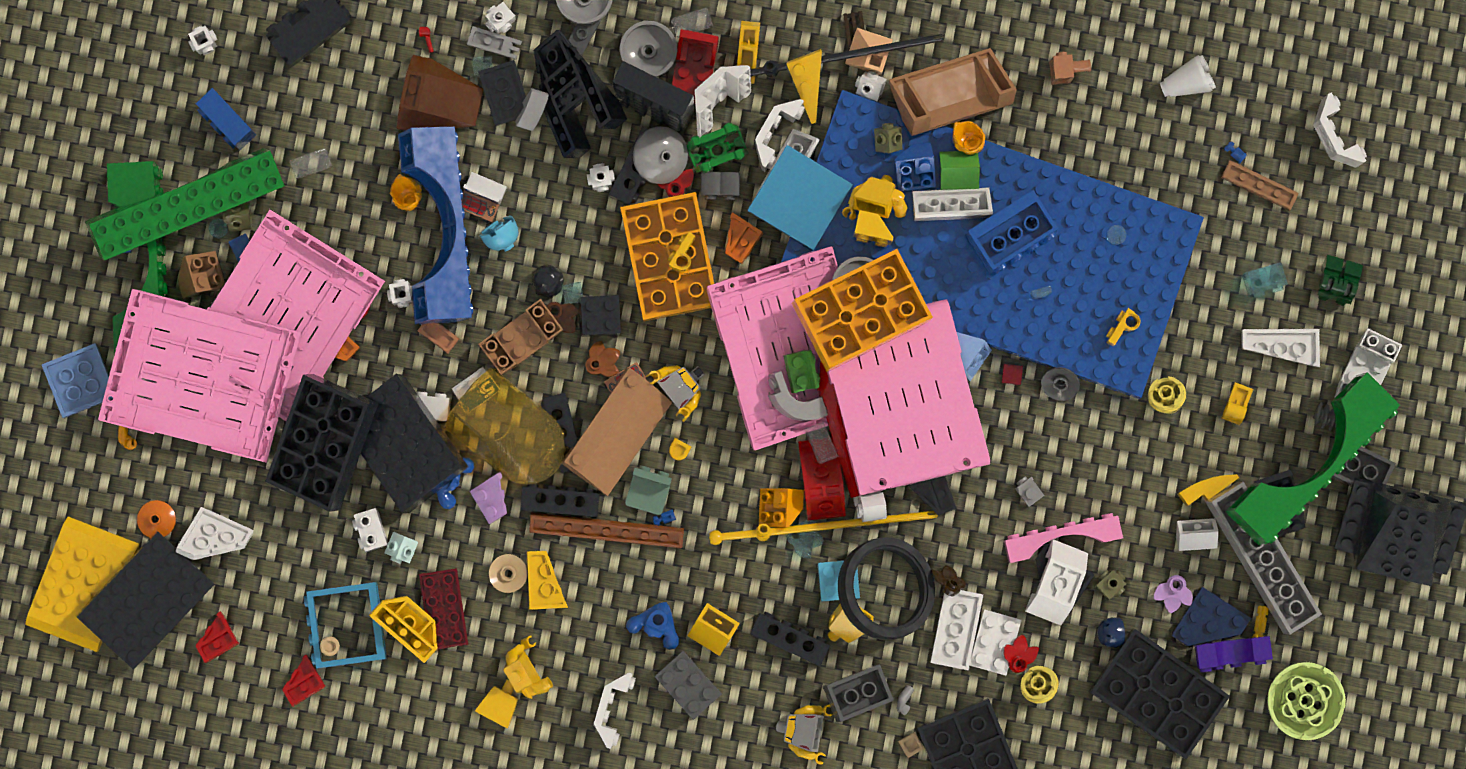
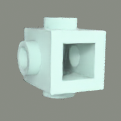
[385,532,418,564]

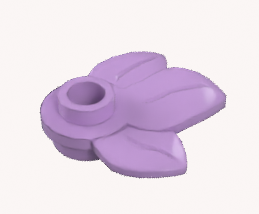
[1154,575,1193,613]

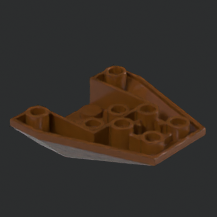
[397,55,484,131]

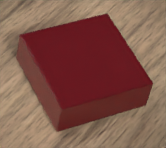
[1001,364,1023,385]

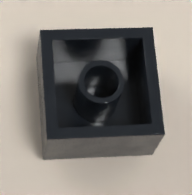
[578,295,621,337]

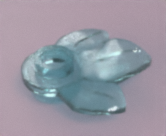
[786,520,824,558]

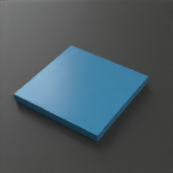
[747,145,853,250]

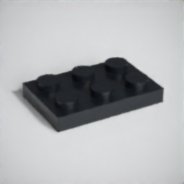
[478,60,526,126]

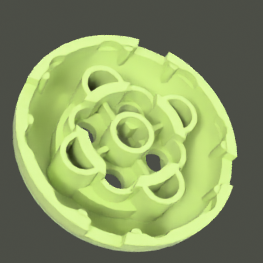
[1267,662,1346,740]

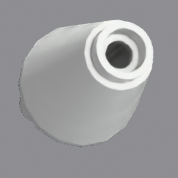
[1160,55,1216,97]

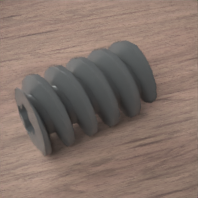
[1313,401,1336,432]

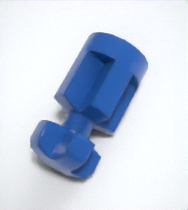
[1224,141,1247,164]
[653,509,676,526]

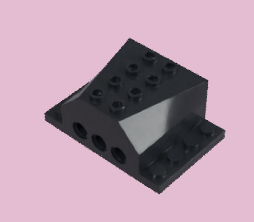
[1334,477,1466,587]

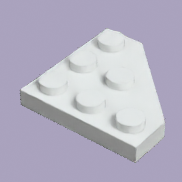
[176,507,254,560]

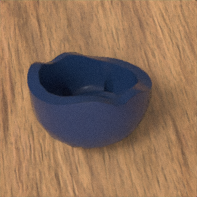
[1097,617,1125,648]

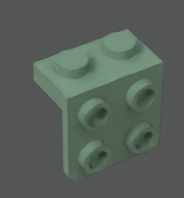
[625,465,672,515]

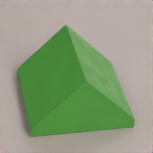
[939,151,980,190]

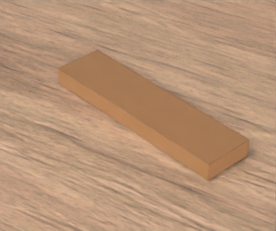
[1221,160,1299,211]

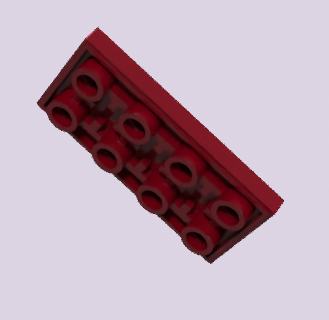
[419,568,469,649]

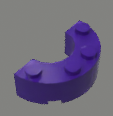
[1194,636,1273,672]

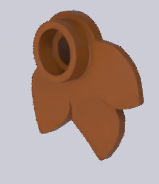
[585,341,620,377]

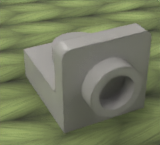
[1015,476,1044,507]

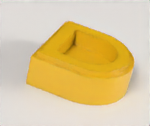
[669,438,692,461]

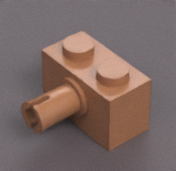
[1049,52,1091,85]

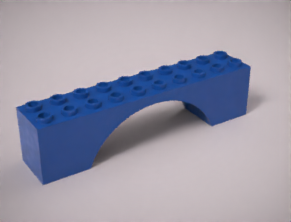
[398,127,473,324]

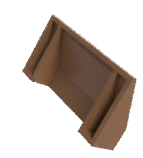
[889,48,1017,136]
[561,367,672,496]

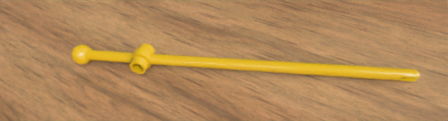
[709,511,938,545]

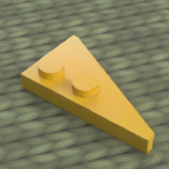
[787,49,822,124]

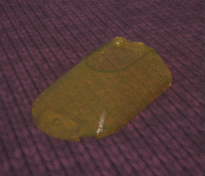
[444,367,565,484]

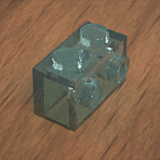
[1242,262,1288,298]

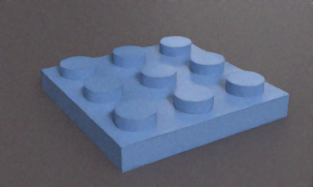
[42,343,113,418]

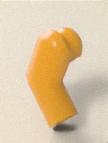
[118,425,137,450]

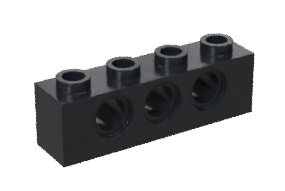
[609,126,648,206]
[540,393,578,473]
[520,484,600,517]
[750,611,830,666]

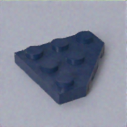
[1171,587,1251,646]

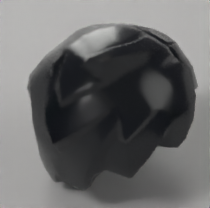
[532,265,564,297]

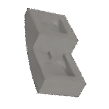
[515,88,549,131]

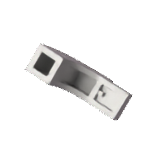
[768,371,828,421]

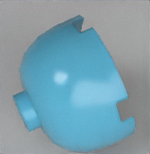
[479,216,519,251]

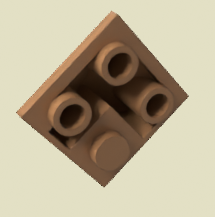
[178,251,225,299]

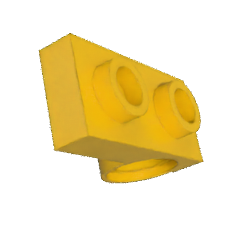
[668,232,696,272]
[1106,308,1140,346]
[1221,382,1253,425]

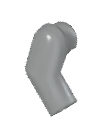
[896,685,914,715]

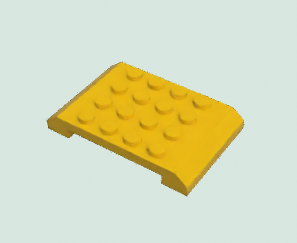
[25,517,141,652]

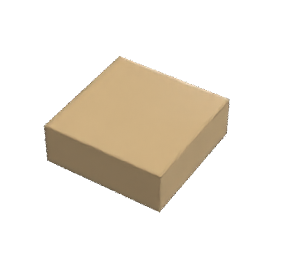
[898,732,925,758]

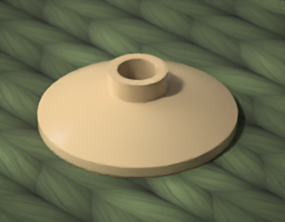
[489,554,527,593]

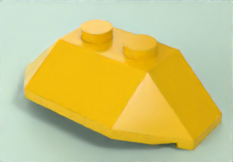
[369,596,437,663]

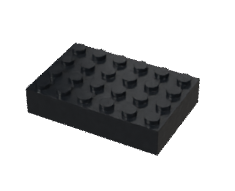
[612,61,694,133]
[361,373,468,513]
[265,374,379,512]
[76,531,215,670]
[1088,629,1230,759]
[916,698,1018,769]

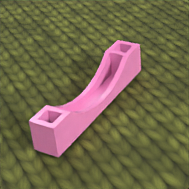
[1004,513,1123,563]

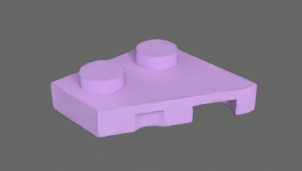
[470,472,507,524]

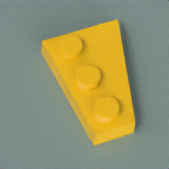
[526,551,568,610]

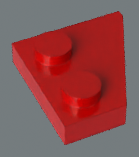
[196,611,239,663]
[282,654,326,707]

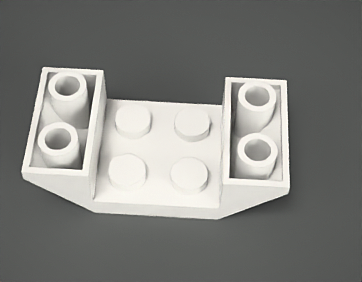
[695,65,751,137]
[1313,92,1367,168]
[755,99,805,172]
[1334,328,1402,398]
[1025,539,1088,625]
[594,672,636,749]

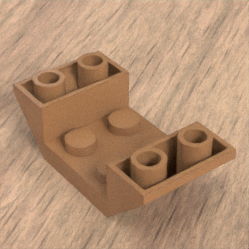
[479,299,563,375]

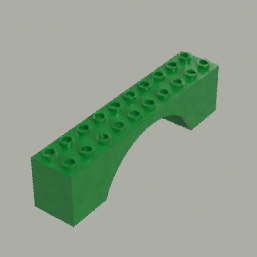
[85,148,285,260]
[107,161,169,356]
[1225,372,1400,544]

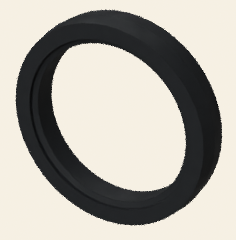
[838,537,935,640]

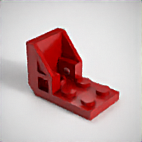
[672,29,719,105]
[798,437,846,521]

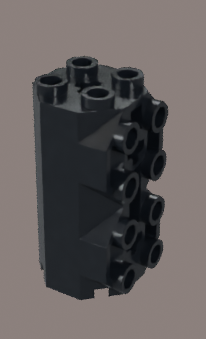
[266,0,352,68]

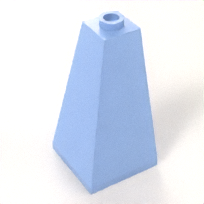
[924,332,992,382]

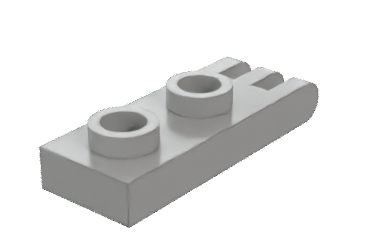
[467,26,522,60]

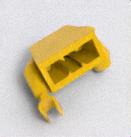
[842,175,907,220]
[503,636,553,699]

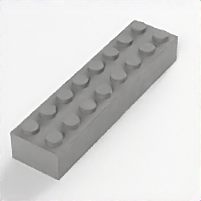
[1206,482,1322,635]

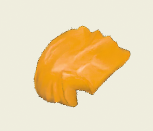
[952,121,985,155]
[390,174,422,211]

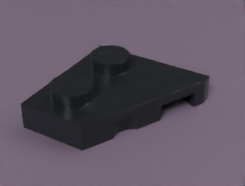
[909,476,957,515]

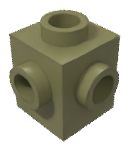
[874,123,903,153]
[223,202,252,231]
[1094,570,1126,600]

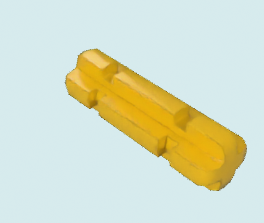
[1253,606,1269,638]

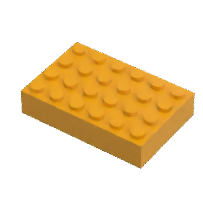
[620,192,714,322]
[791,249,933,372]

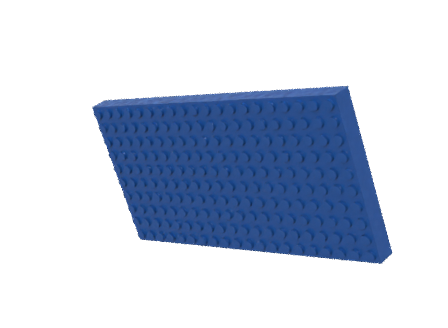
[781,90,1204,399]

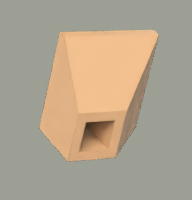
[845,28,893,76]

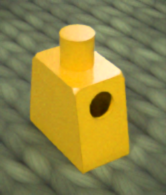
[828,604,874,643]
[475,680,519,729]

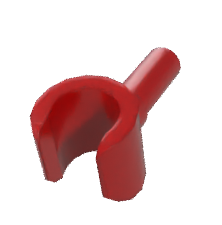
[419,27,434,53]

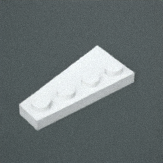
[1241,329,1320,368]

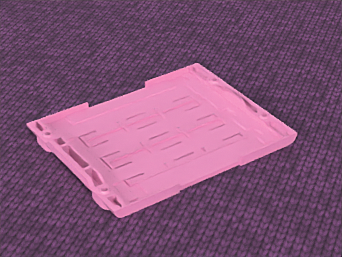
[193,210,385,421]
[707,246,838,451]
[98,289,301,463]
[827,299,990,496]

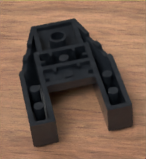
[533,30,627,158]

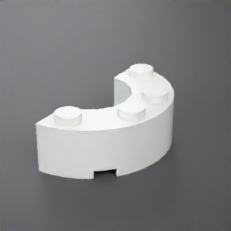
[853,491,887,522]

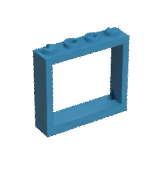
[304,582,387,668]

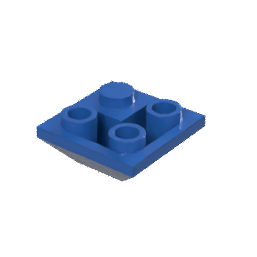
[895,142,936,191]

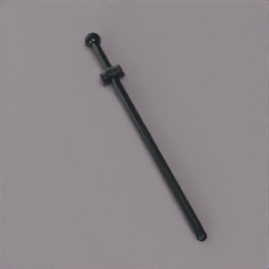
[750,34,944,78]

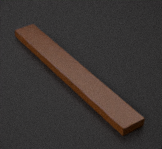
[529,512,684,548]

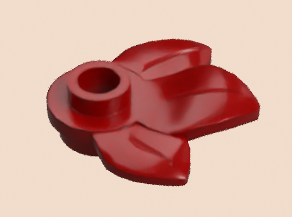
[658,169,694,197]
[1003,635,1039,673]

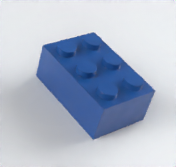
[195,88,256,150]

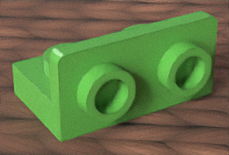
[783,350,820,393]

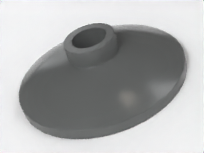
[1041,367,1080,401]

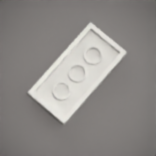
[930,590,983,670]

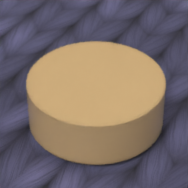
[320,636,340,656]

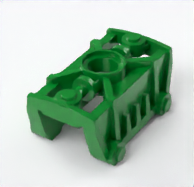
[686,123,749,173]

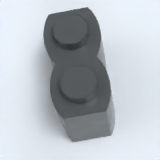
[701,172,740,201]

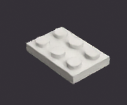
[970,609,1021,675]

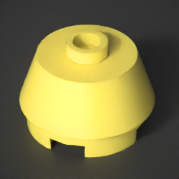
[1148,376,1186,414]
[1021,666,1059,703]

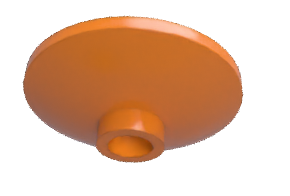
[137,500,176,538]

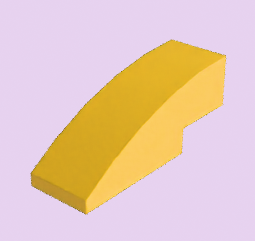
[737,21,760,84]
[1177,474,1239,506]

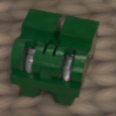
[1317,254,1363,306]

